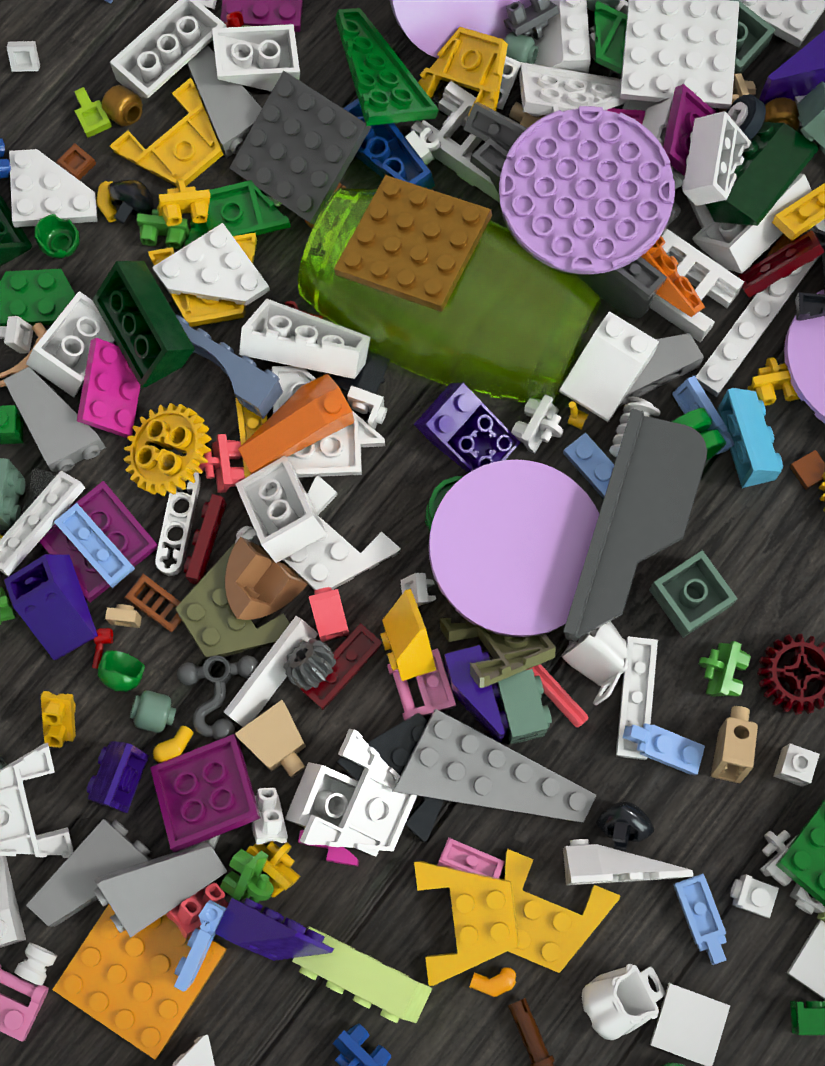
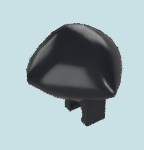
[108,180,155,224]
[596,801,654,851]

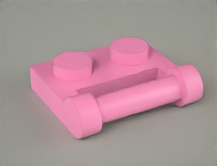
[387,648,456,720]
[0,965,49,1042]

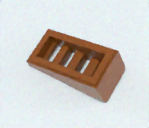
[124,574,181,633]

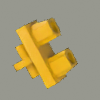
[157,179,210,226]
[747,357,800,406]
[41,691,76,748]
[246,841,301,897]

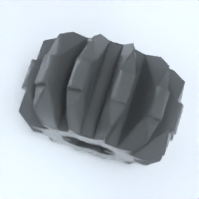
[283,638,336,691]

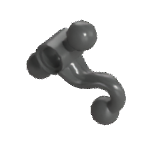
[177,655,259,740]

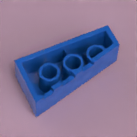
[344,98,435,189]

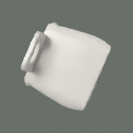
[561,621,628,705]
[582,964,665,1040]

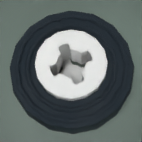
[726,94,766,140]

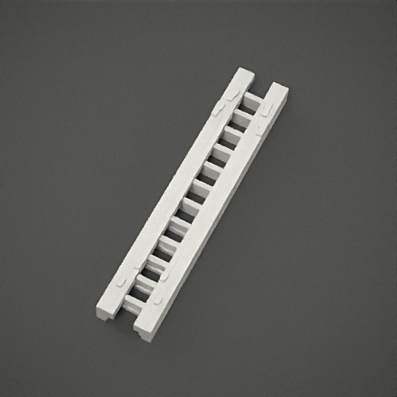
[411,81,744,342]

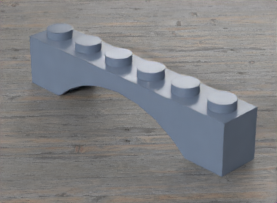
[176,315,283,419]

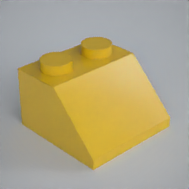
[380,589,436,681]

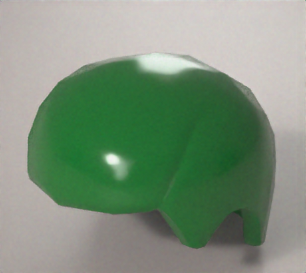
[34,214,80,259]
[97,650,145,692]

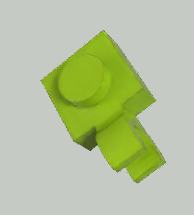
[74,87,112,138]

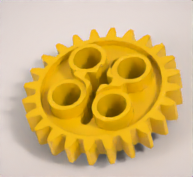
[124,403,212,496]

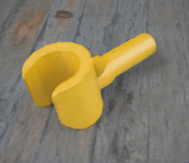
[567,401,589,430]

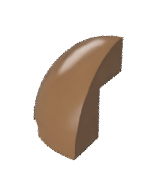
[225,537,308,620]

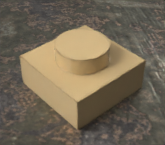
[105,604,142,628]

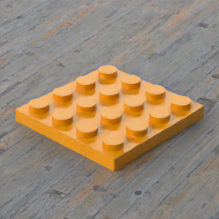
[52,904,227,1060]

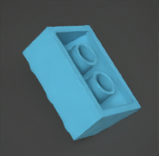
[717,388,783,488]

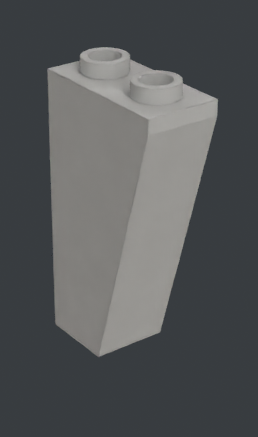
[187,46,262,158]
[619,333,704,406]
[4,366,106,474]
[26,819,152,927]
[94,842,227,937]

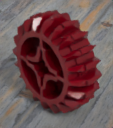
[757,633,825,715]

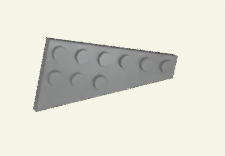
[392,709,596,823]

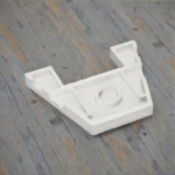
[282,475,401,591]
[300,729,417,851]
[0,743,74,858]

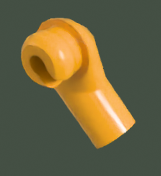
[469,967,516,997]

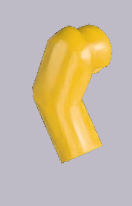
[96,181,117,223]
[153,726,194,763]

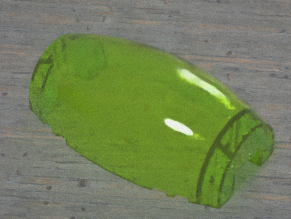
[298,188,601,405]

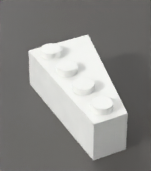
[239,298,370,379]

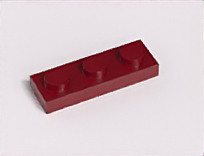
[738,230,825,298]
[184,494,227,585]
[300,623,383,710]

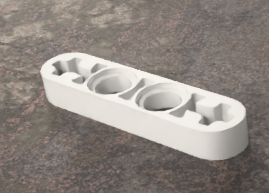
[156,472,201,576]

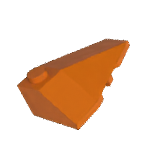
[641,236,705,317]
[238,373,354,475]

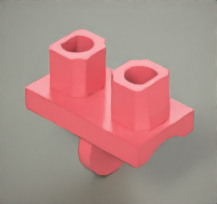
[199,434,245,493]
[166,882,229,939]

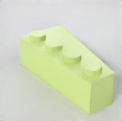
[292,927,432,1023]

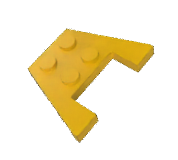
[418,27,508,116]
[110,78,224,187]
[148,233,257,327]
[504,849,620,973]
[414,861,519,986]

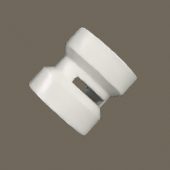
[14,943,57,986]

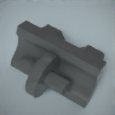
[504,0,559,40]

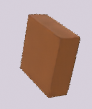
[56,143,96,180]
[789,450,825,490]

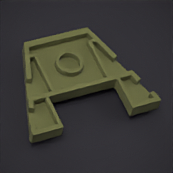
[175,543,290,660]
[440,618,556,688]

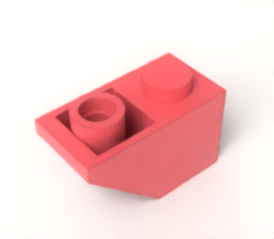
[309,587,350,642]

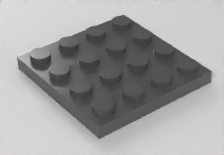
[229,70,372,225]

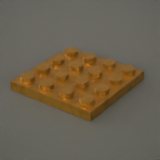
[334,175,492,312]

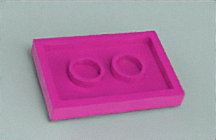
[77,338,140,438]

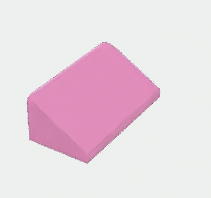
[437,837,505,878]

